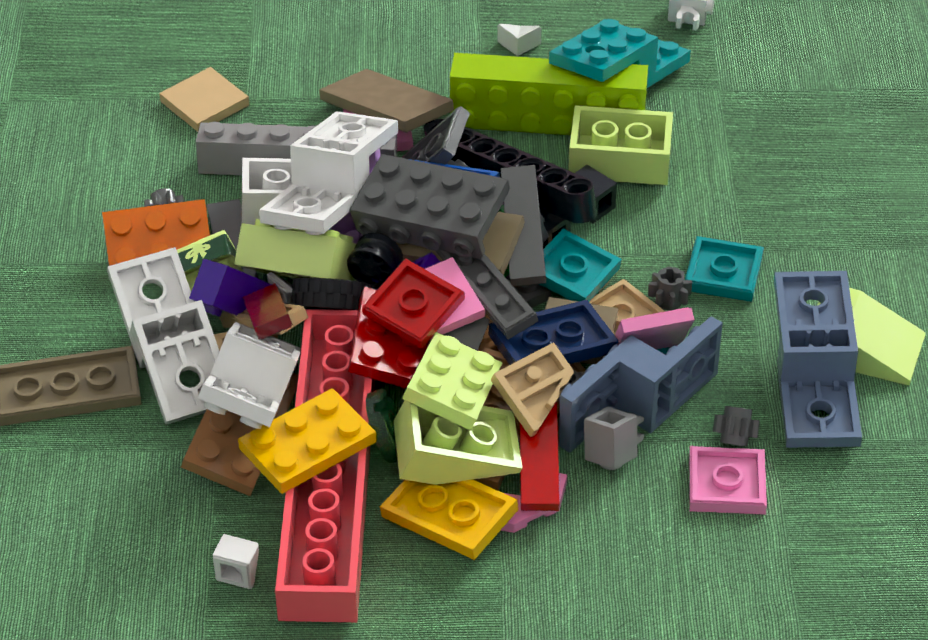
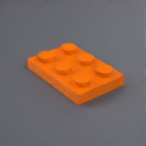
[102,199,210,266]

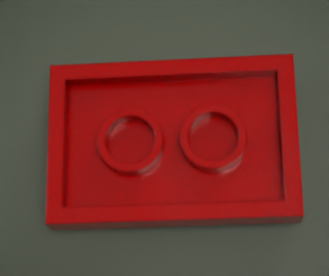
[348,286,428,388]

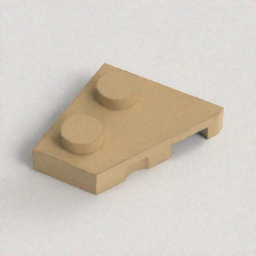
[491,342,574,438]

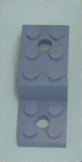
[774,271,862,448]
[558,316,723,453]

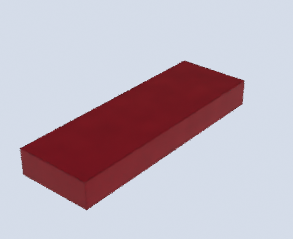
[243,283,293,340]

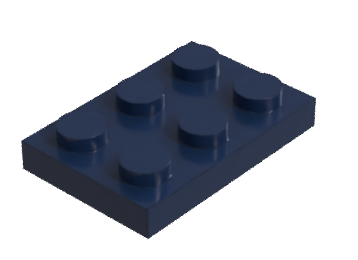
[488,300,619,365]

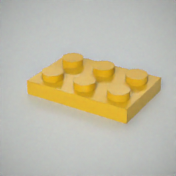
[238,388,376,494]
[380,479,519,560]

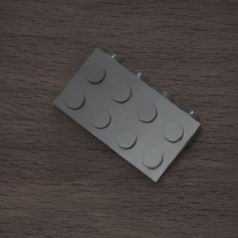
[350,154,510,259]

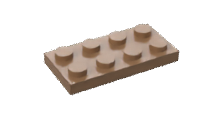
[181,373,298,496]

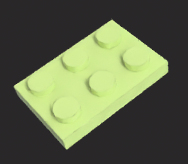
[402,332,503,430]

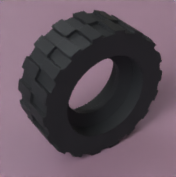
[291,278,371,310]

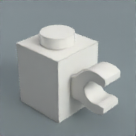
[668,0,714,31]

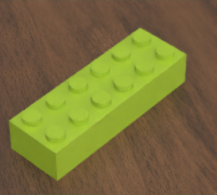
[450,52,648,135]

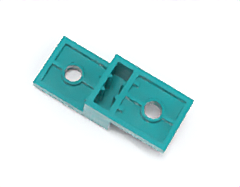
[549,19,691,88]

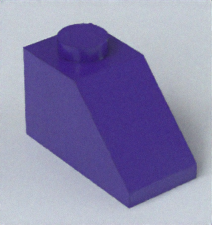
[189,258,272,317]

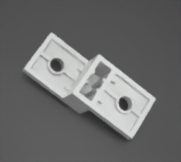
[259,111,398,235]
[107,247,219,425]
[198,322,301,429]

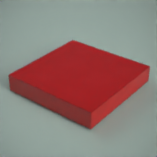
[362,258,465,349]

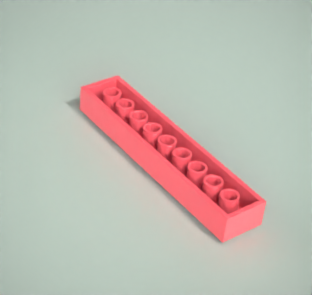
[275,309,376,623]

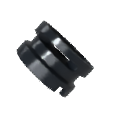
[347,233,403,289]

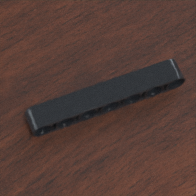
[423,119,597,223]

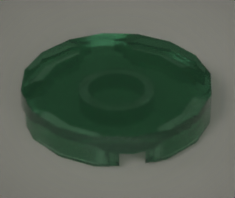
[366,389,398,463]

